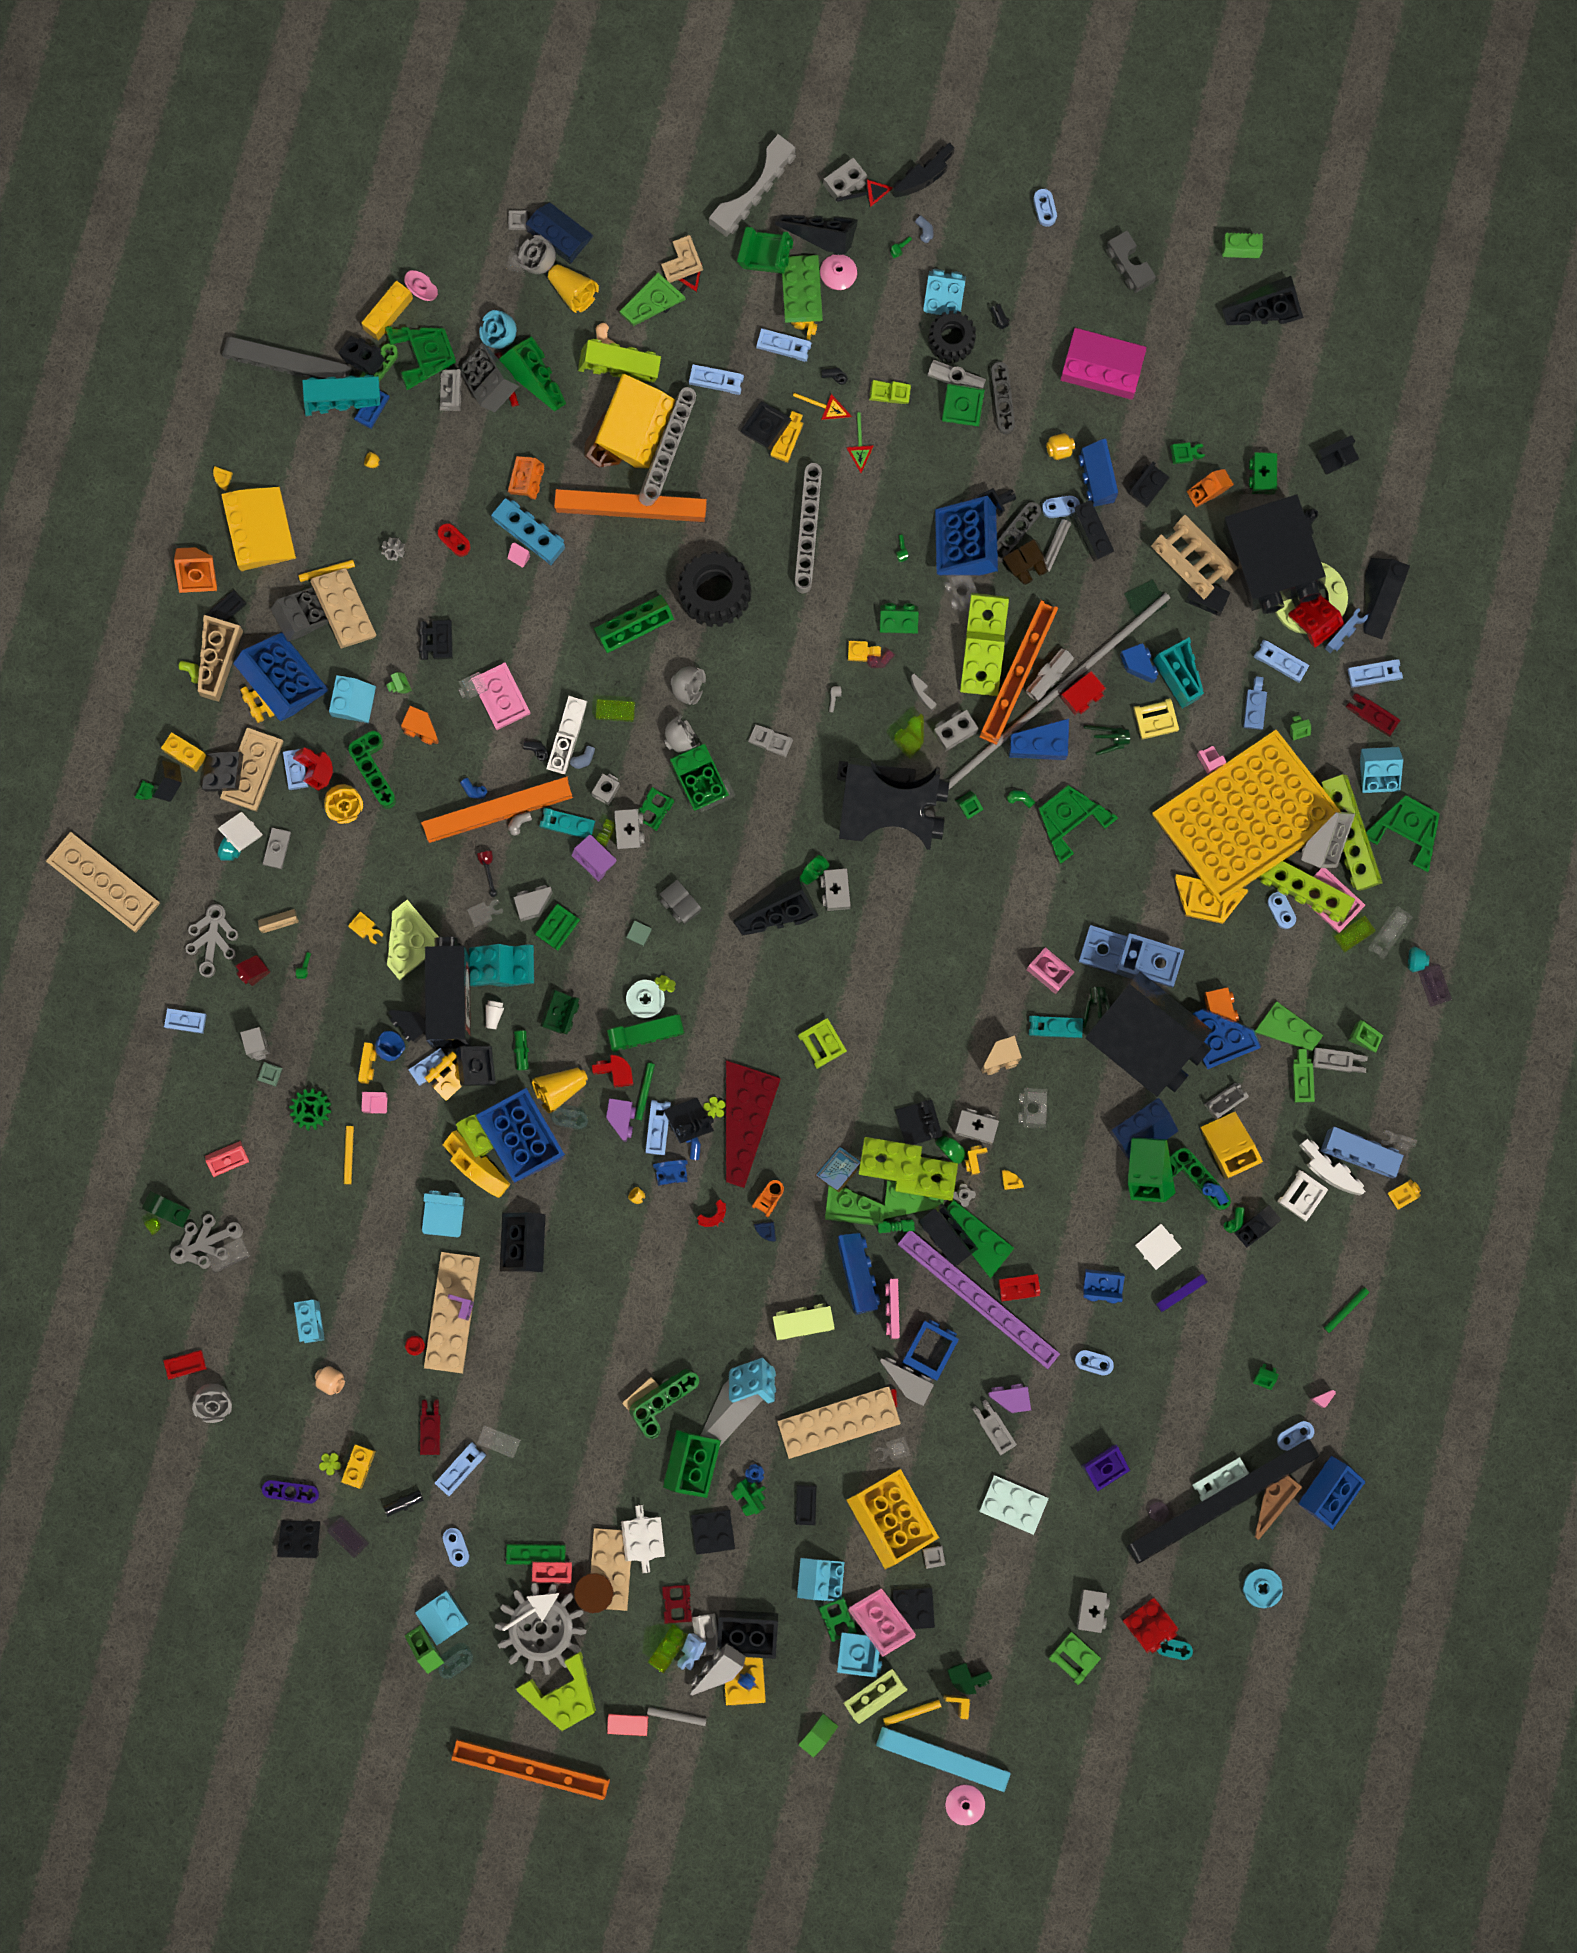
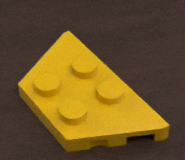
[1175,874,1248,924]

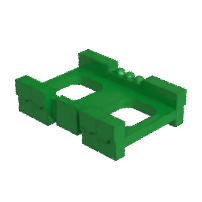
[639,787,675,831]
[877,1219,915,1233]
[818,1596,857,1642]

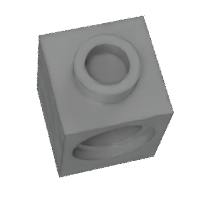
[592,774,620,806]

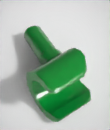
[890,236,912,258]
[896,535,908,562]
[296,952,311,979]

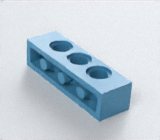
[491,498,565,565]

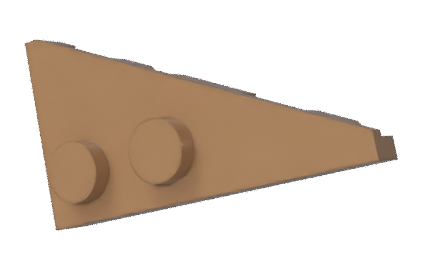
[1255,1476,1302,1540]

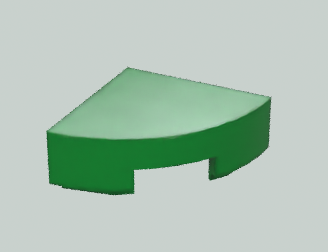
[135,781,154,800]

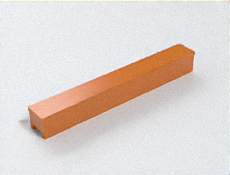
[555,489,707,522]
[980,600,1058,745]
[421,777,573,843]
[451,1739,610,1800]

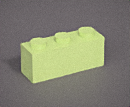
[773,1303,835,1340]
[844,1669,907,1724]

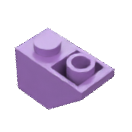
[606,1099,636,1142]
[988,1384,1031,1413]

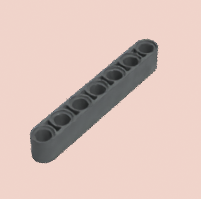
[222,337,352,379]

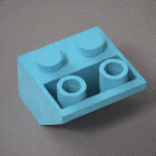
[1360,747,1403,793]
[797,1558,845,1601]

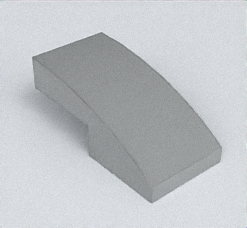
[911,674,937,713]
[748,724,793,757]

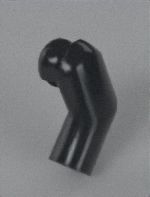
[821,368,848,385]
[1304,508,1318,535]
[523,740,548,761]

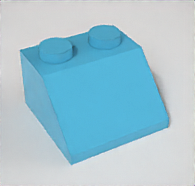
[329,675,376,723]
[415,1590,469,1646]

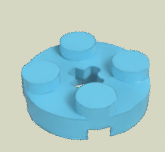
[1243,1568,1283,1608]

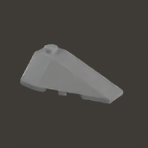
[701,1380,763,1446]

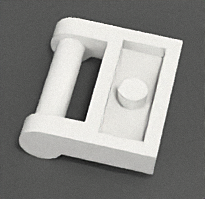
[1277,1170,1328,1222]

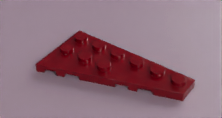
[726,1061,781,1188]

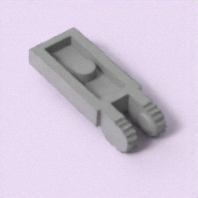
[1313,1048,1368,1073]
[972,1399,1017,1456]

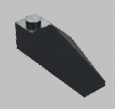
[775,215,858,255]

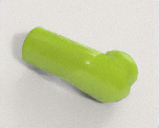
[179,660,199,684]

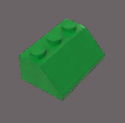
[663,1430,721,1498]

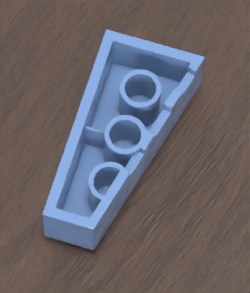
[1320,1127,1404,1179]

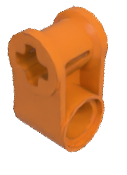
[752,1180,784,1218]

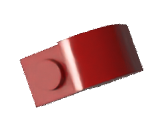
[293,747,333,791]
[592,1055,634,1088]

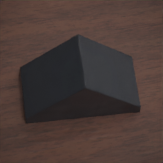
[152,760,182,802]

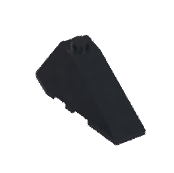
[1222,276,1303,325]
[1364,558,1410,640]
[733,876,818,936]

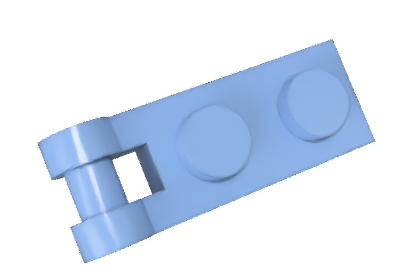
[756,328,812,362]
[689,365,744,395]
[1254,640,1310,683]
[1348,660,1403,688]
[646,1100,671,1155]
[435,1442,486,1496]

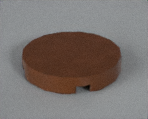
[574,1573,614,1613]

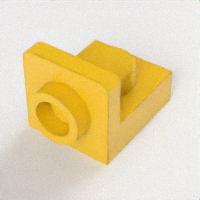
[791,321,817,340]
[1388,1179,1421,1210]

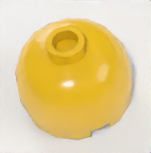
[324,784,363,824]

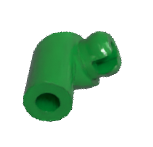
[1007,790,1036,809]
[1224,1207,1245,1233]

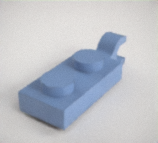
[1325,608,1368,653]
[1243,676,1267,730]

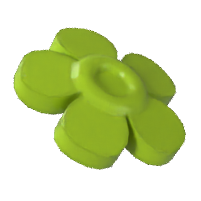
[655,975,676,992]
[704,1097,726,1118]
[319,1453,341,1475]

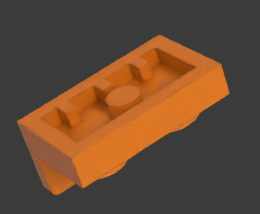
[508,456,544,499]

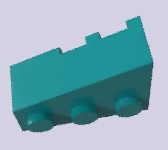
[1153,637,1204,709]

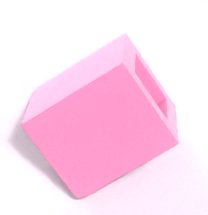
[1197,746,1226,774]
[362,1092,387,1113]

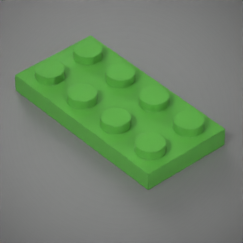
[782,255,822,323]

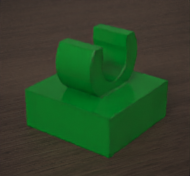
[1253,1364,1279,1390]

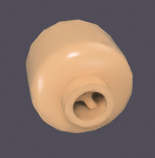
[315,1366,345,1395]

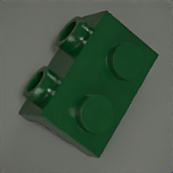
[540,990,579,1035]

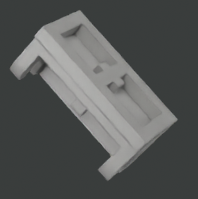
[440,369,462,411]
[1204,1083,1249,1120]

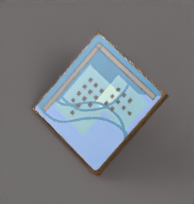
[815,1146,861,1193]

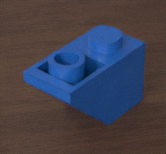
[1120,643,1158,683]

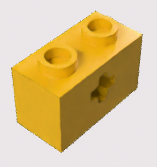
[161,732,206,772]
[341,1445,376,1489]

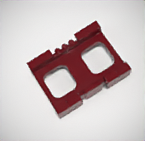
[662,1585,692,1624]

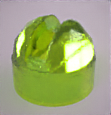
[144,1218,161,1235]

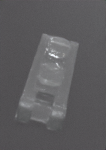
[1367,906,1413,960]

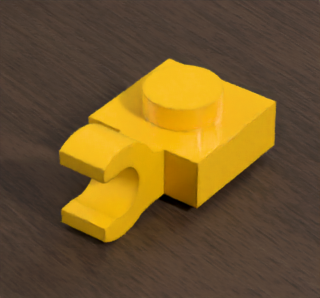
[848,641,881,662]

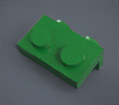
[880,603,919,633]

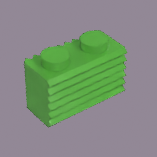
[1222,232,1263,258]

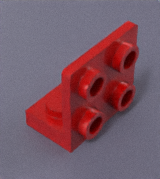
[1288,595,1344,648]

